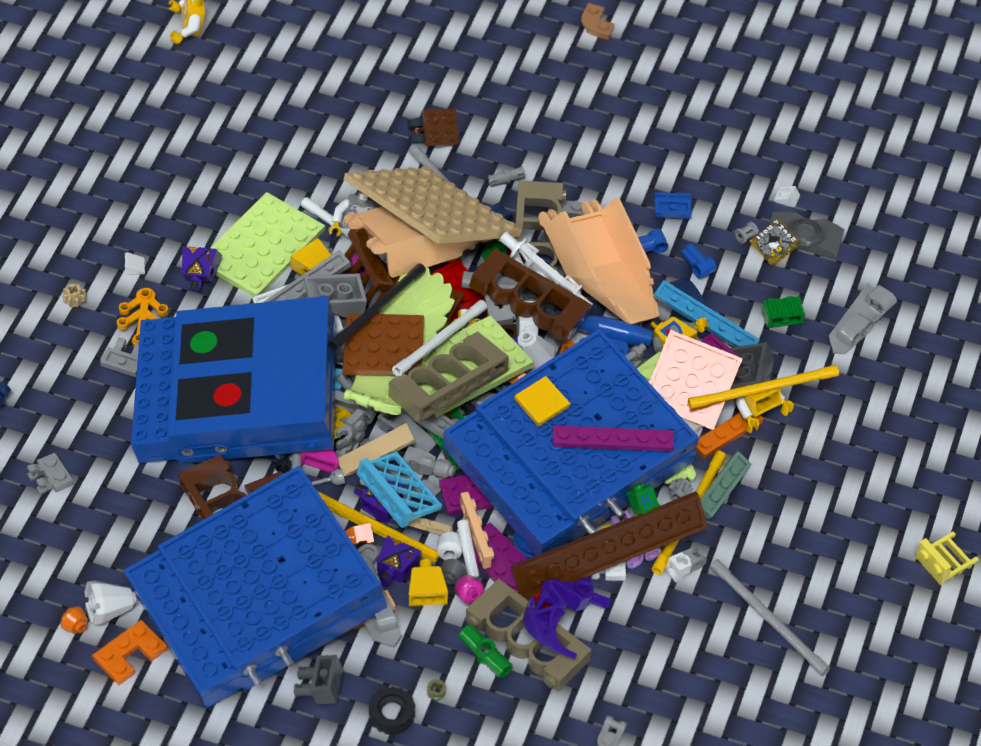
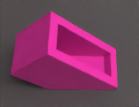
[301,449,339,473]

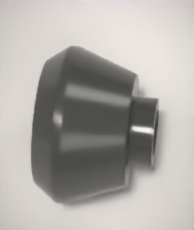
[442,559,468,585]

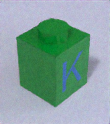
[626,483,660,515]

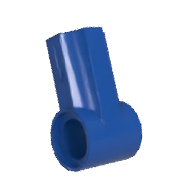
[638,229,668,253]
[681,244,717,279]

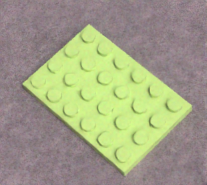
[211,192,325,297]
[417,315,534,418]

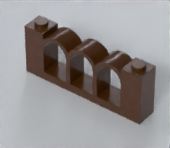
[469,248,592,344]
[178,454,246,520]

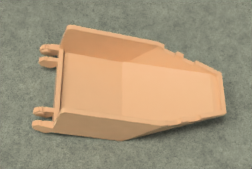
[539,198,660,324]
[343,206,490,278]

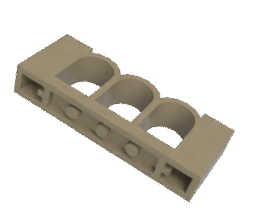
[515,181,566,275]
[388,331,509,422]
[466,579,592,692]

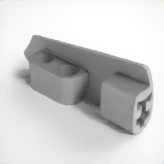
[829,283,897,354]
[363,557,402,647]

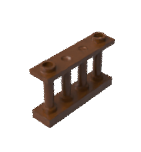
[340,229,394,311]

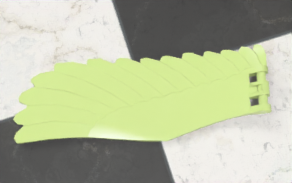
[344,267,455,415]

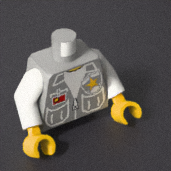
[328,191,380,237]

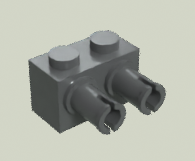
[294,655,343,704]

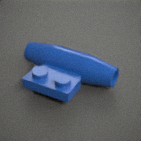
[577,315,654,355]

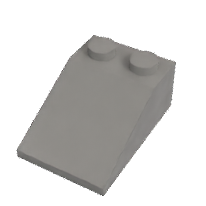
[303,274,367,318]

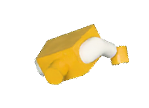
[168,0,205,44]
[735,388,794,433]

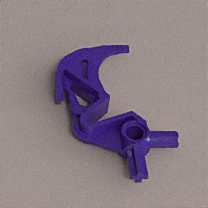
[523,575,612,660]

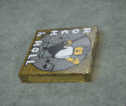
[749,217,801,267]

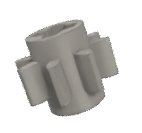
[668,478,693,500]

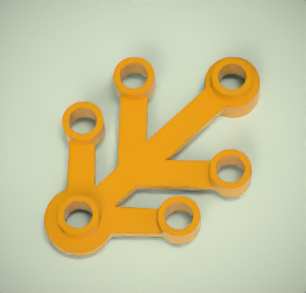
[117,288,168,348]

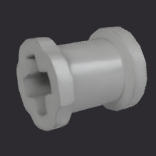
[735,222,759,244]

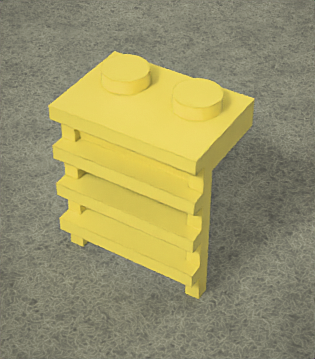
[915,531,979,585]

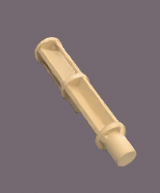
[393,517,453,535]

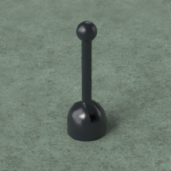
[275,453,291,474]

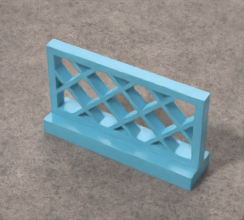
[356,452,442,528]

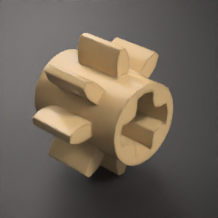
[62,284,86,307]

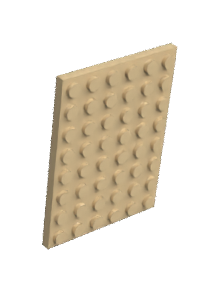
[343,166,522,244]

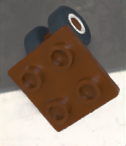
[407,109,459,146]

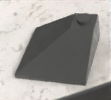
[730,342,774,389]

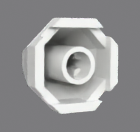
[518,330,556,373]
[85,581,136,625]

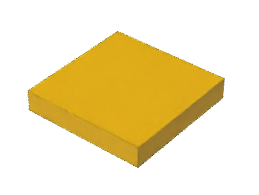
[514,376,570,427]

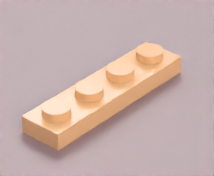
[460,492,494,569]

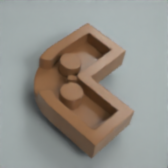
[581,3,615,40]

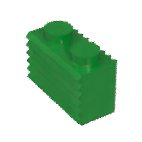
[762,296,805,328]

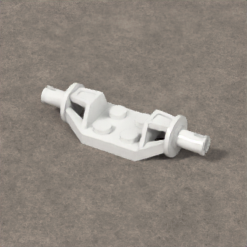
[499,231,593,306]

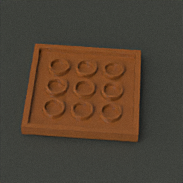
[343,313,424,376]

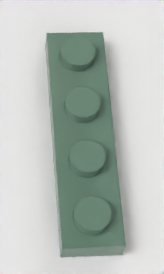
[700,451,751,519]

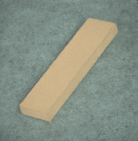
[338,423,416,477]

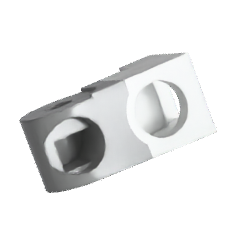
[665,547,707,582]

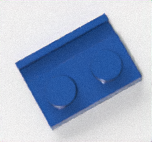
[654,192,692,219]

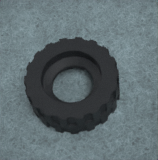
[369,686,415,735]

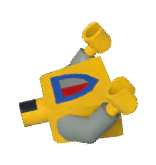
[651,317,709,353]

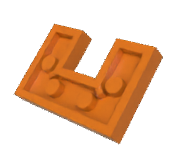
[92,620,167,686]

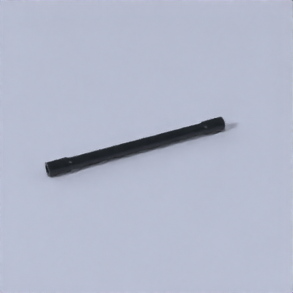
[328,263,426,351]

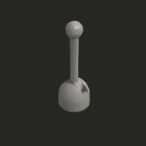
[311,468,345,486]

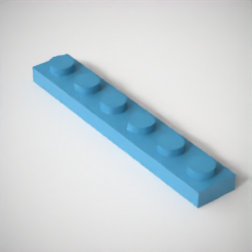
[653,280,760,347]

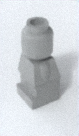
[403,446,456,478]

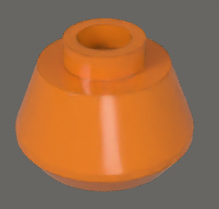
[61,607,88,634]

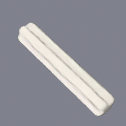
[457,520,479,578]

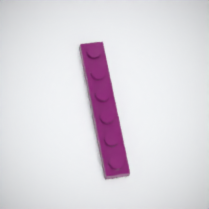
[553,425,673,452]

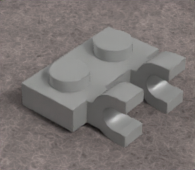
[100,337,139,377]
[336,408,365,454]
[27,453,73,495]

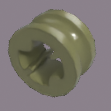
[427,679,446,701]

